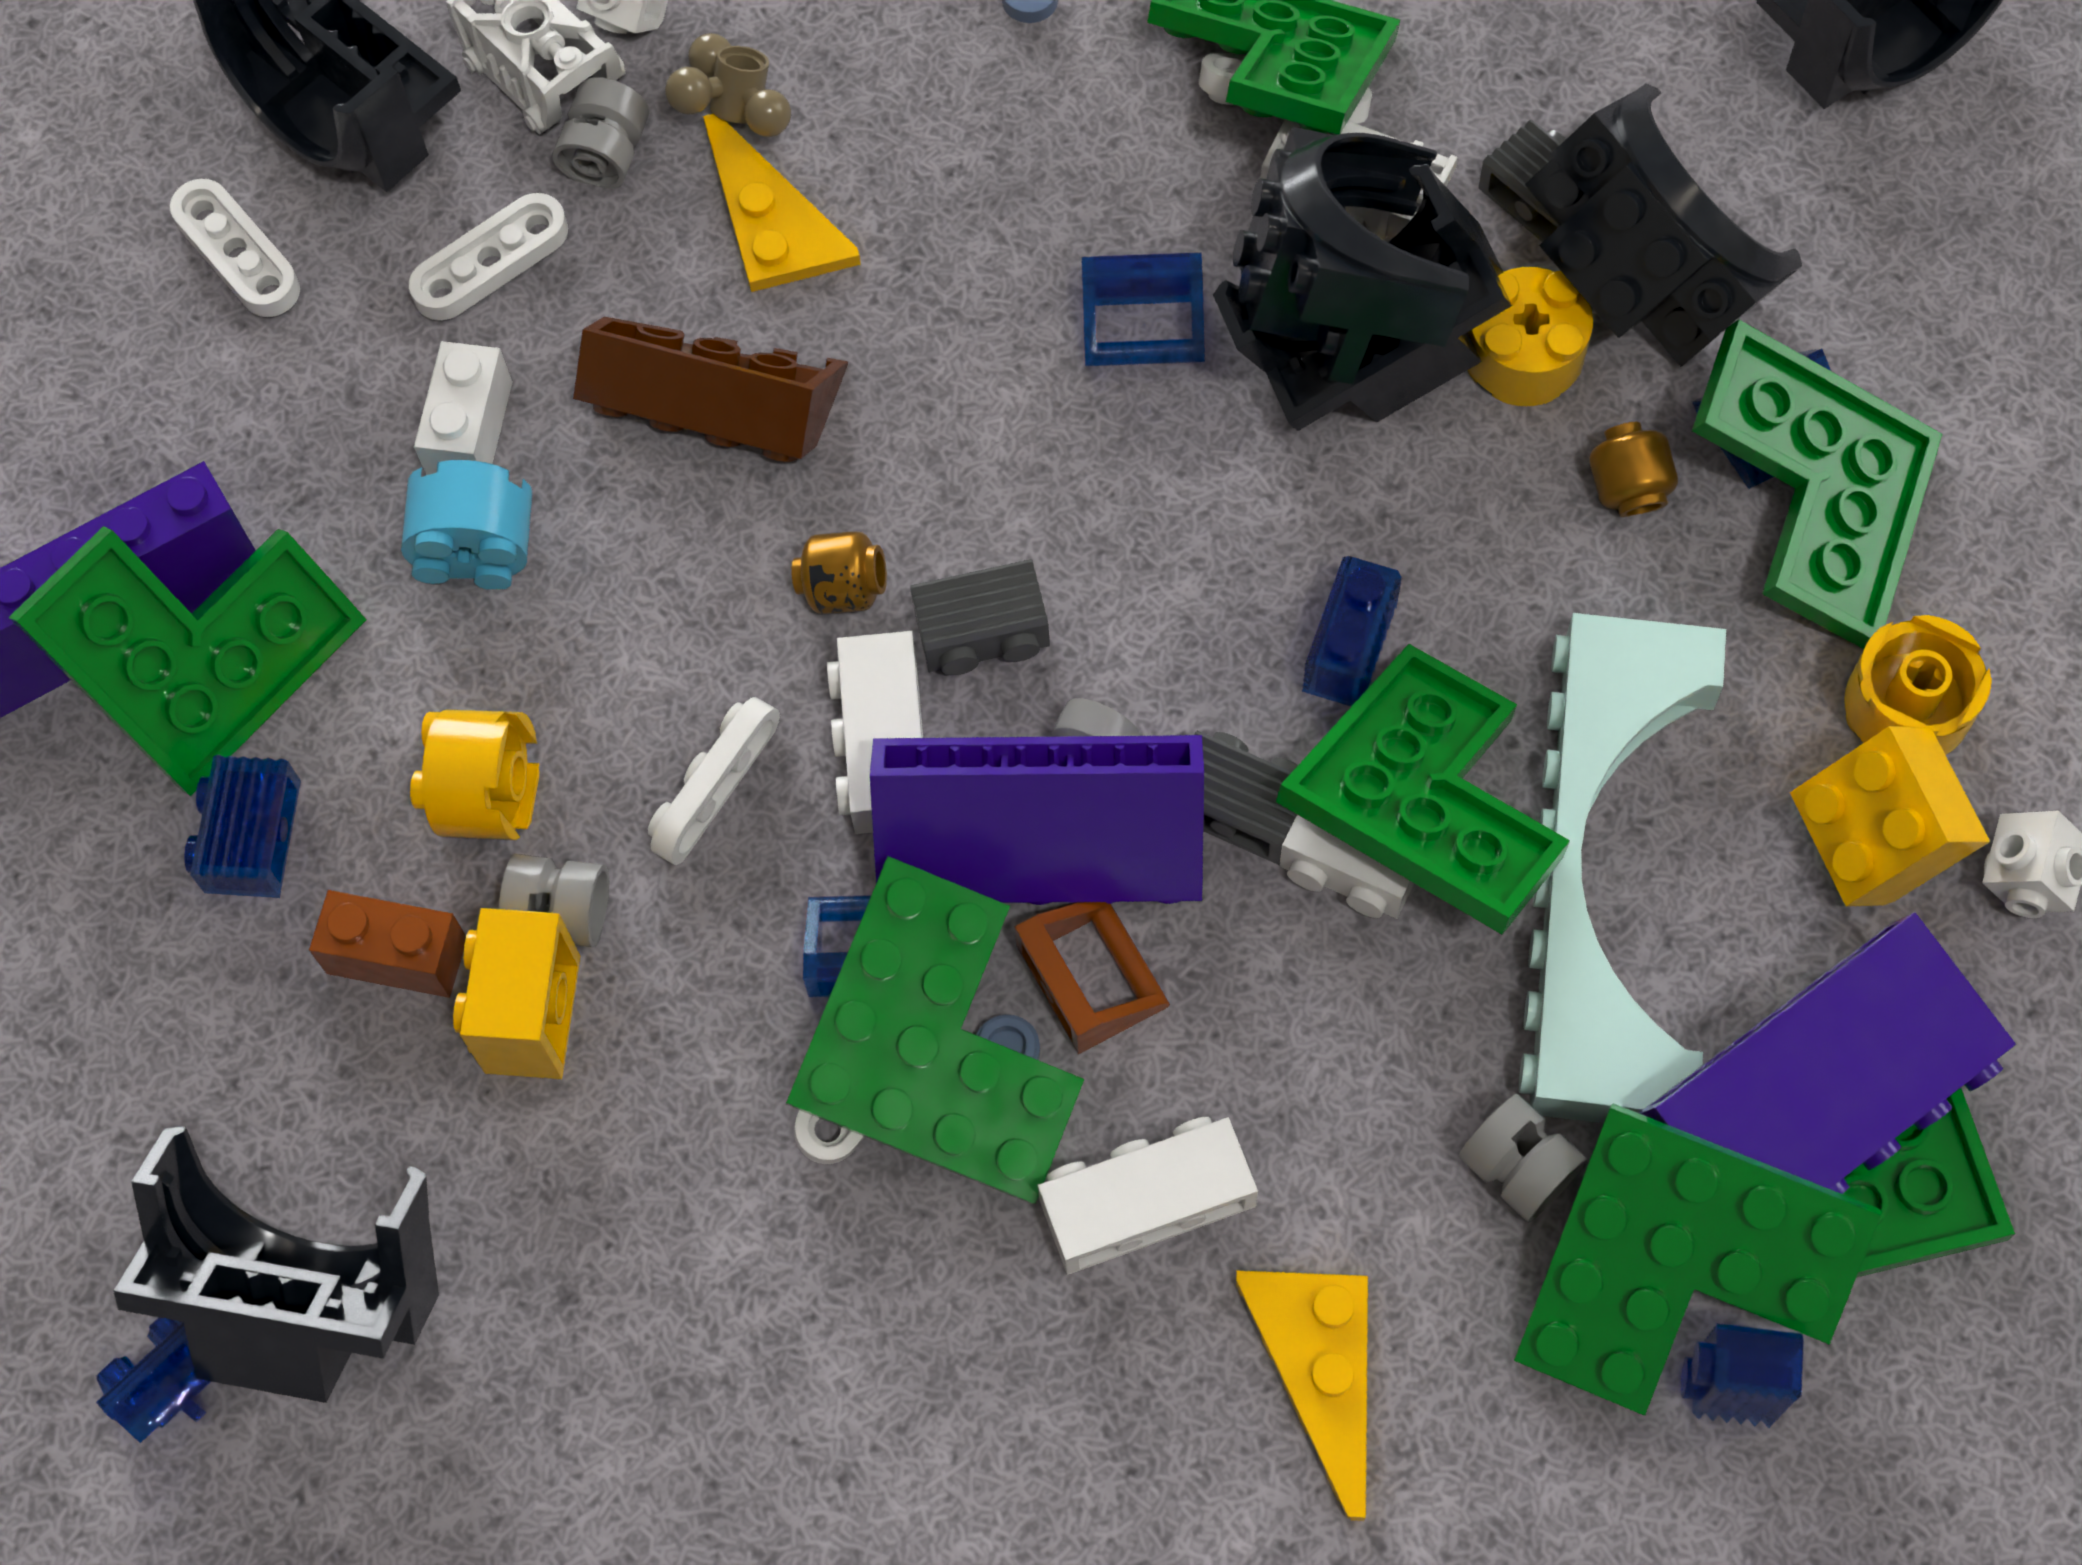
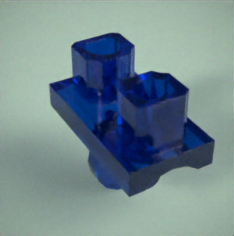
[96,1317,211,1443]

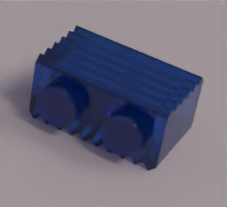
[1302,556,1402,706]
[184,755,301,898]
[1681,1323,1804,1429]

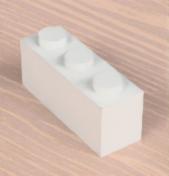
[827,631,923,834]
[1038,1117,1258,1275]

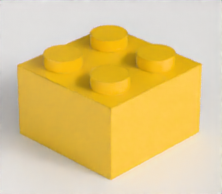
[1790,726,1990,907]
[453,908,581,1079]

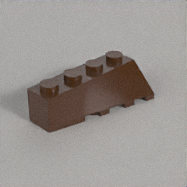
[573,316,849,462]

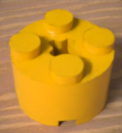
[1467,267,1593,406]
[1844,615,1992,755]
[410,709,540,840]

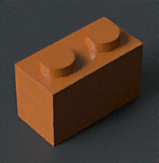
[309,890,466,998]

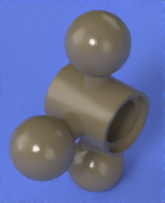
[665,33,791,137]

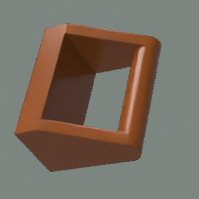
[1014,902,1170,1055]

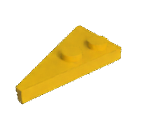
[703,114,861,292]
[1236,1270,1368,1521]

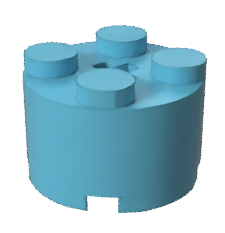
[401,460,533,589]

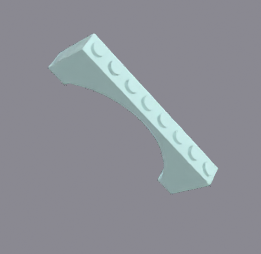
[1519,613,1726,1123]

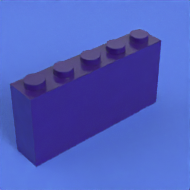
[0,461,256,718]
[870,735,1204,905]
[1639,912,2016,1194]

